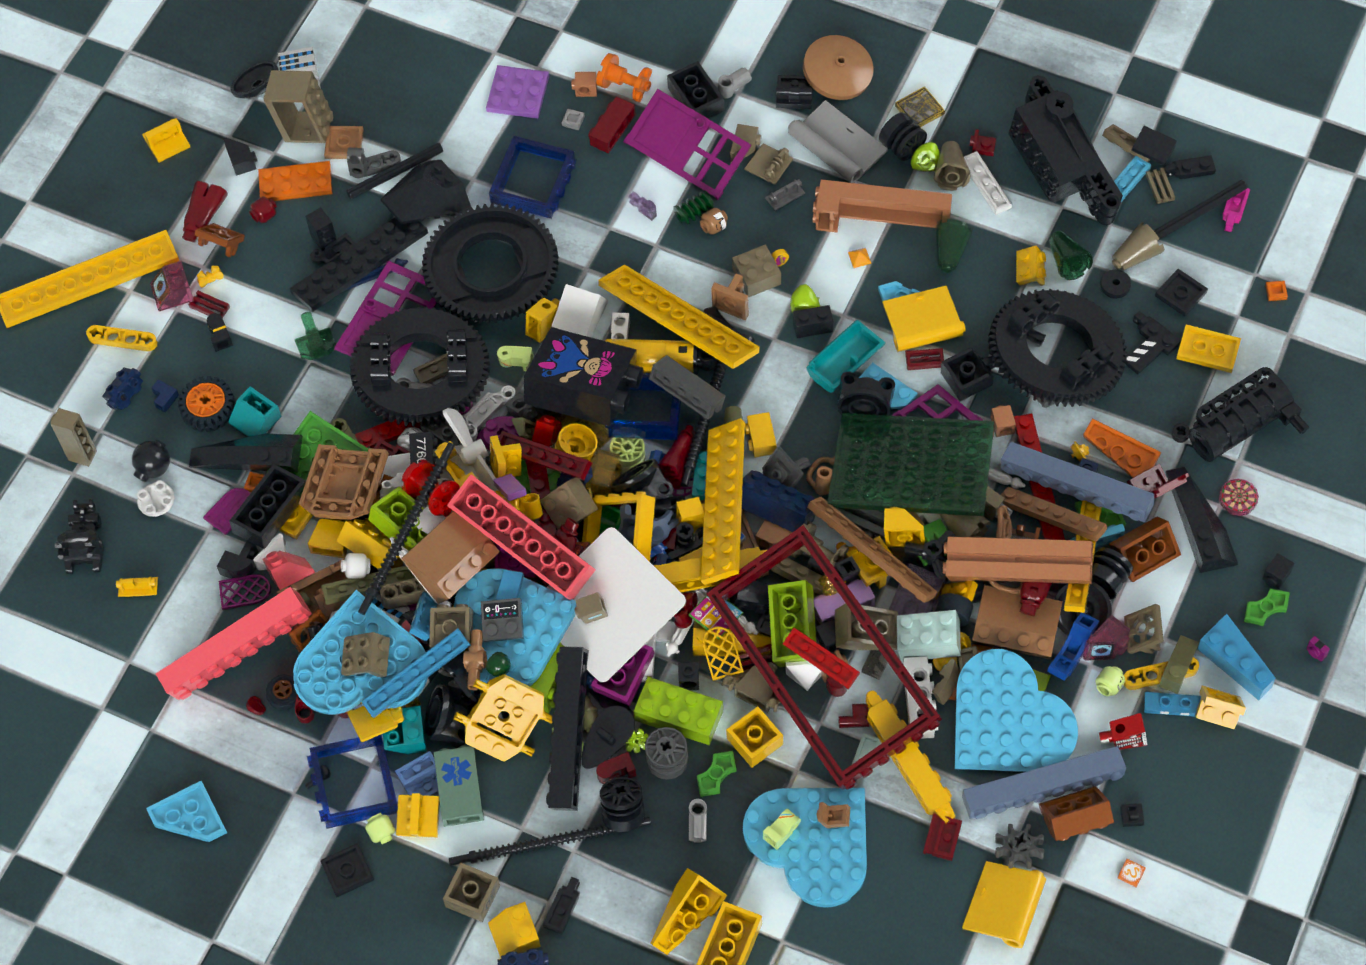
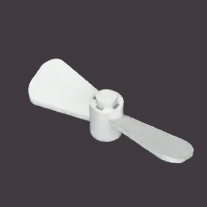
[443,408,499,491]

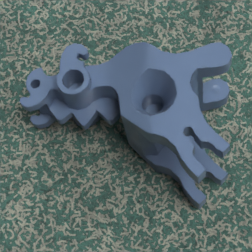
[618,504,679,546]

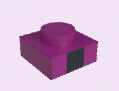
[1306,636,1330,662]

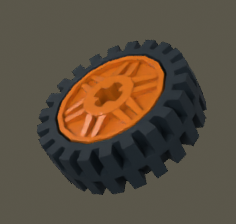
[178,376,236,432]

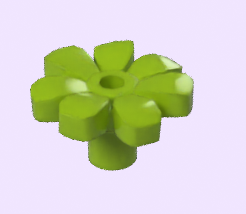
[625,728,649,753]

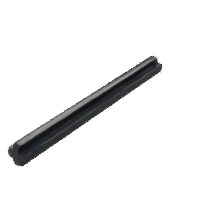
[346,143,443,199]
[1154,180,1247,240]

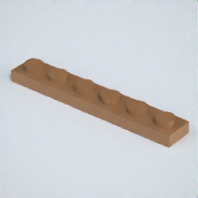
[1001,486,1107,542]

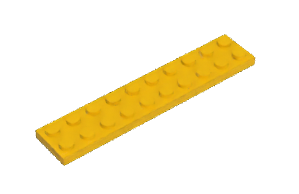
[0,230,179,328]
[598,264,759,369]
[701,418,745,585]

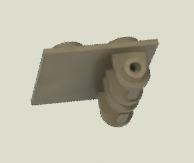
[744,143,794,184]

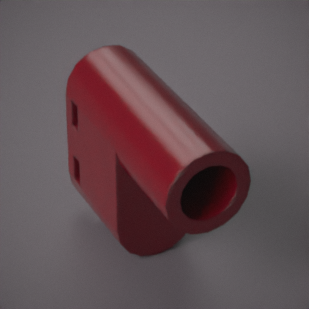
[839,703,869,728]

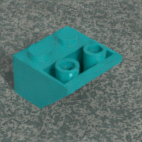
[228,386,282,437]
[383,706,427,754]

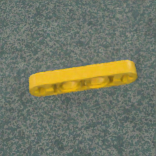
[86,325,158,351]
[1124,657,1199,690]

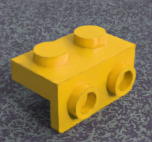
[1016,246,1046,286]

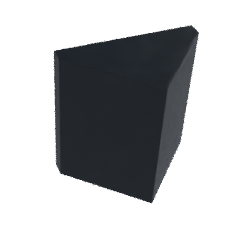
[1131,125,1177,166]

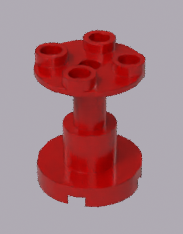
[401,459,460,517]

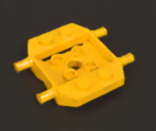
[453,674,553,762]

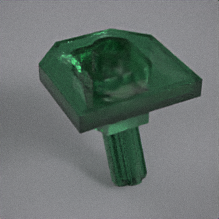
[294,312,336,360]

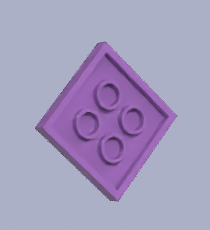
[486,65,549,119]

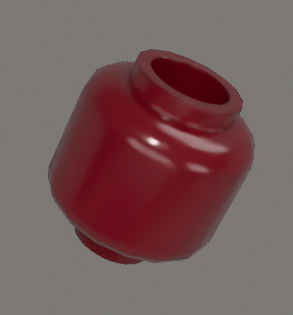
[249,196,277,223]

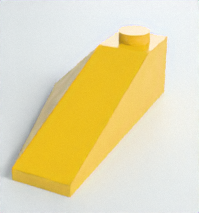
[650,868,727,955]

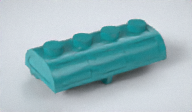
[806,320,886,393]

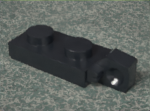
[1164,155,1216,179]
[1133,311,1181,355]
[543,877,580,935]

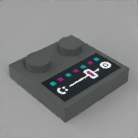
[481,598,524,642]

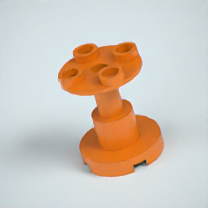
[596,53,652,102]

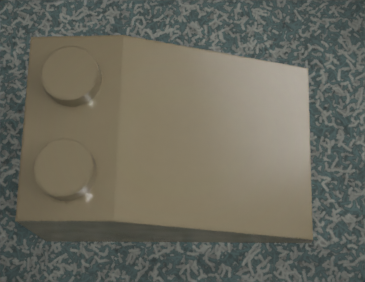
[835,603,898,650]

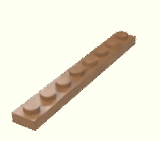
[807,497,938,603]

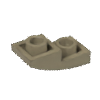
[932,659,960,705]

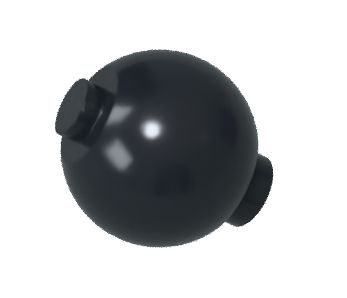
[132,440,170,482]

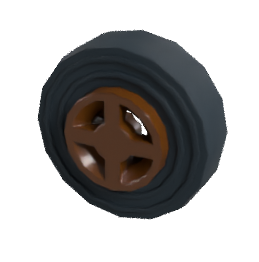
[266,674,297,710]

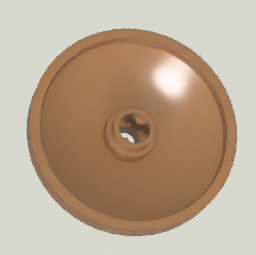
[803,35,873,100]

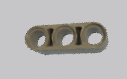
[380,578,428,609]

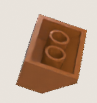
[1109,516,1181,582]
[1039,786,1114,841]

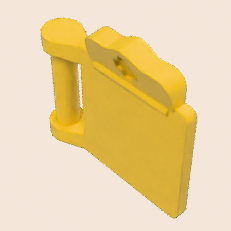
[346,702,404,742]

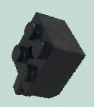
[941,348,995,401]

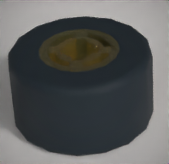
[935,593,973,627]

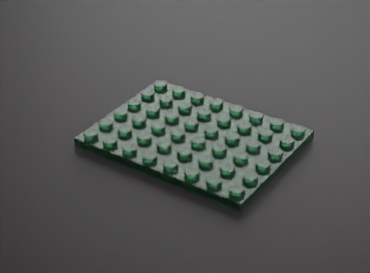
[828,413,995,517]

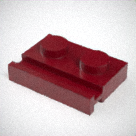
[923,813,962,861]

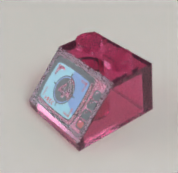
[150,261,194,311]
[1083,615,1130,661]

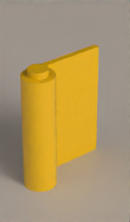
[882,285,966,352]
[962,861,1046,948]

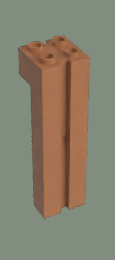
[813,180,952,232]
[943,537,1093,584]

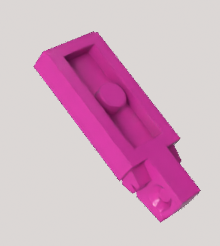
[1223,188,1250,232]

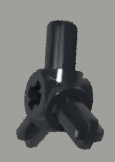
[904,530,956,580]

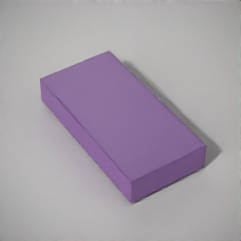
[493,474,527,501]

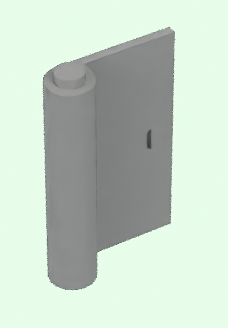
[788,100,888,183]

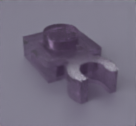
[628,191,657,221]

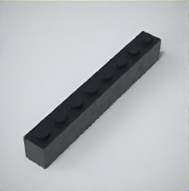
[546,647,589,811]

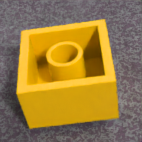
[726,706,783,768]

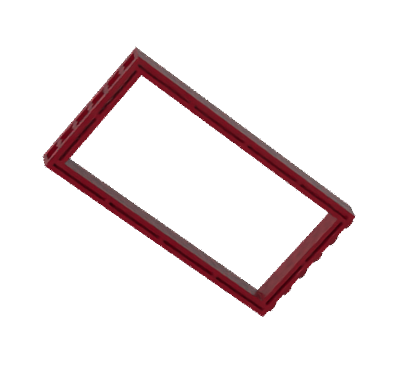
[706,525,942,790]

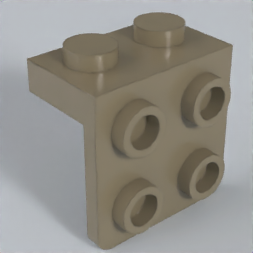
[341,632,390,678]

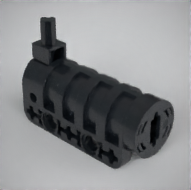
[1189,367,1309,462]

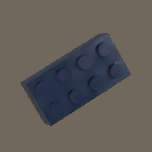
[742,470,815,532]

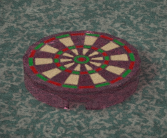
[1219,479,1259,516]

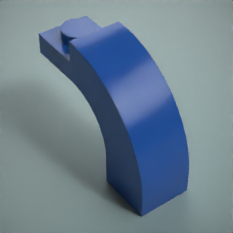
[1047,613,1099,681]

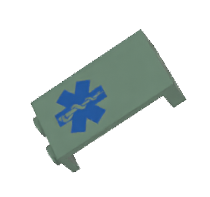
[434,745,484,827]

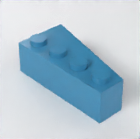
[1198,614,1275,700]

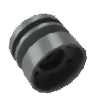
[645,727,689,780]

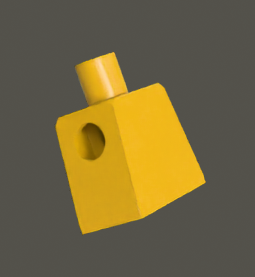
[525,298,560,343]
[308,518,347,558]

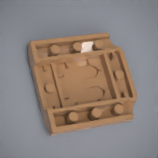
[299,444,389,520]

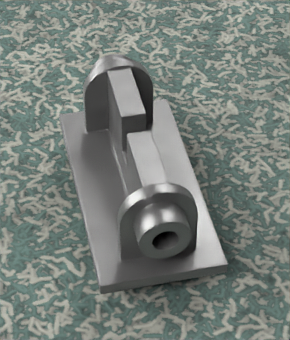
[765,179,805,211]

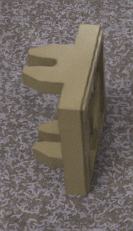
[1124,604,1164,654]

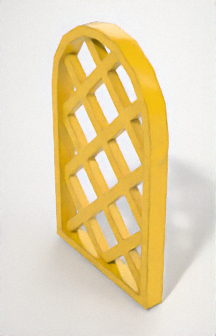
[703,627,744,681]

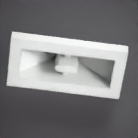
[253,533,286,570]
[786,661,821,691]

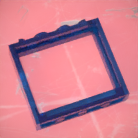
[489,136,577,219]
[605,373,681,440]
[307,735,398,829]

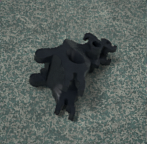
[54,499,104,574]

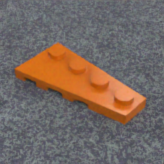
[1083,418,1161,478]

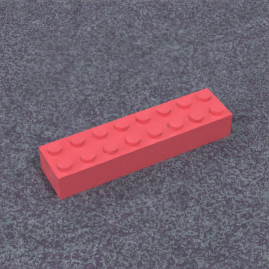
[447,474,596,600]
[156,587,312,700]

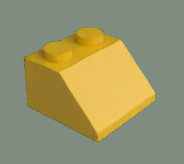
[884,507,925,547]
[488,902,541,958]

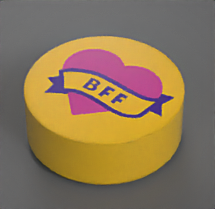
[771,249,789,267]

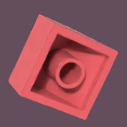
[262,551,315,590]

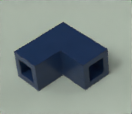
[152,379,179,412]

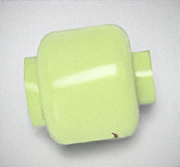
[1095,666,1125,696]
[365,813,396,845]

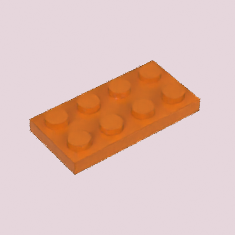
[258,161,333,201]

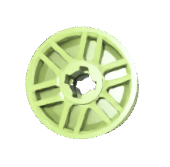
[610,431,646,473]

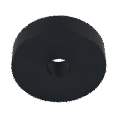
[1100,269,1131,299]

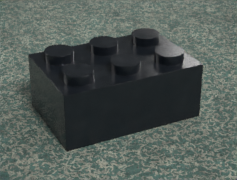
[667,61,724,119]

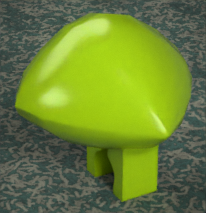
[911,142,940,171]
[790,284,820,313]

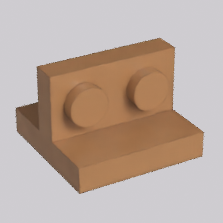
[711,273,749,321]

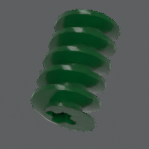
[673,190,714,225]

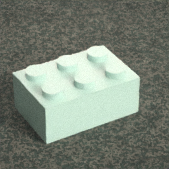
[897,610,961,662]

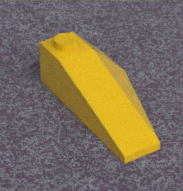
[693,620,771,657]

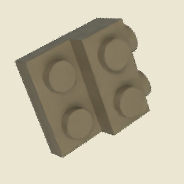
[429,604,473,648]

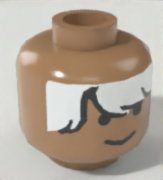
[700,208,728,235]

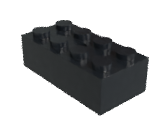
[230,464,306,549]

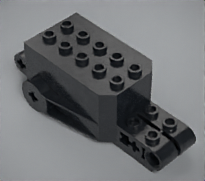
[1008,75,1123,225]

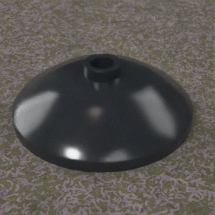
[230,61,278,99]
[1054,582,1112,638]

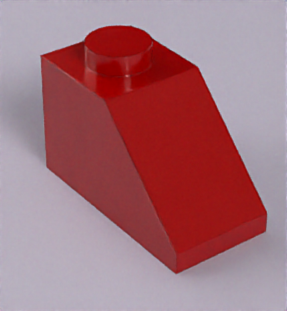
[532,415,562,447]

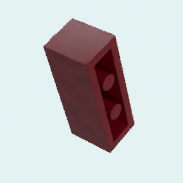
[588,96,636,154]

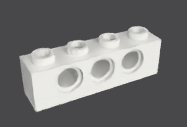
[903,656,938,739]

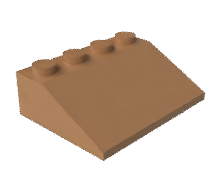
[401,511,500,604]
[972,585,1063,660]

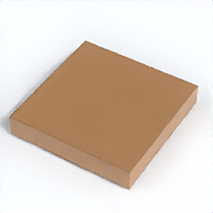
[324,126,364,159]

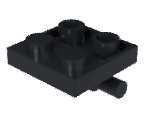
[776,75,813,109]

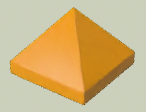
[848,248,871,268]

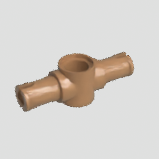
[463,629,487,690]

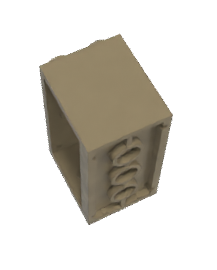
[263,70,333,143]

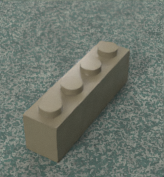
[51,408,97,467]

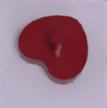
[246,696,266,715]

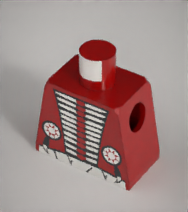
[1099,713,1147,750]

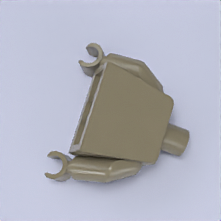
[721,662,781,713]

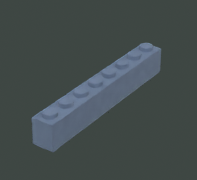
[1001,442,1155,522]
[962,746,1126,819]

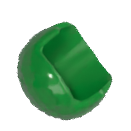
[600,506,621,534]

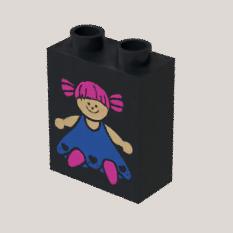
[524,327,643,427]

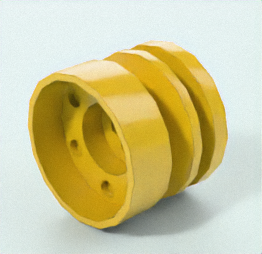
[554,423,598,462]

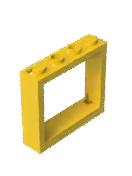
[581,491,655,562]

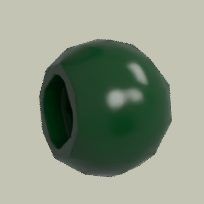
[486,652,511,677]

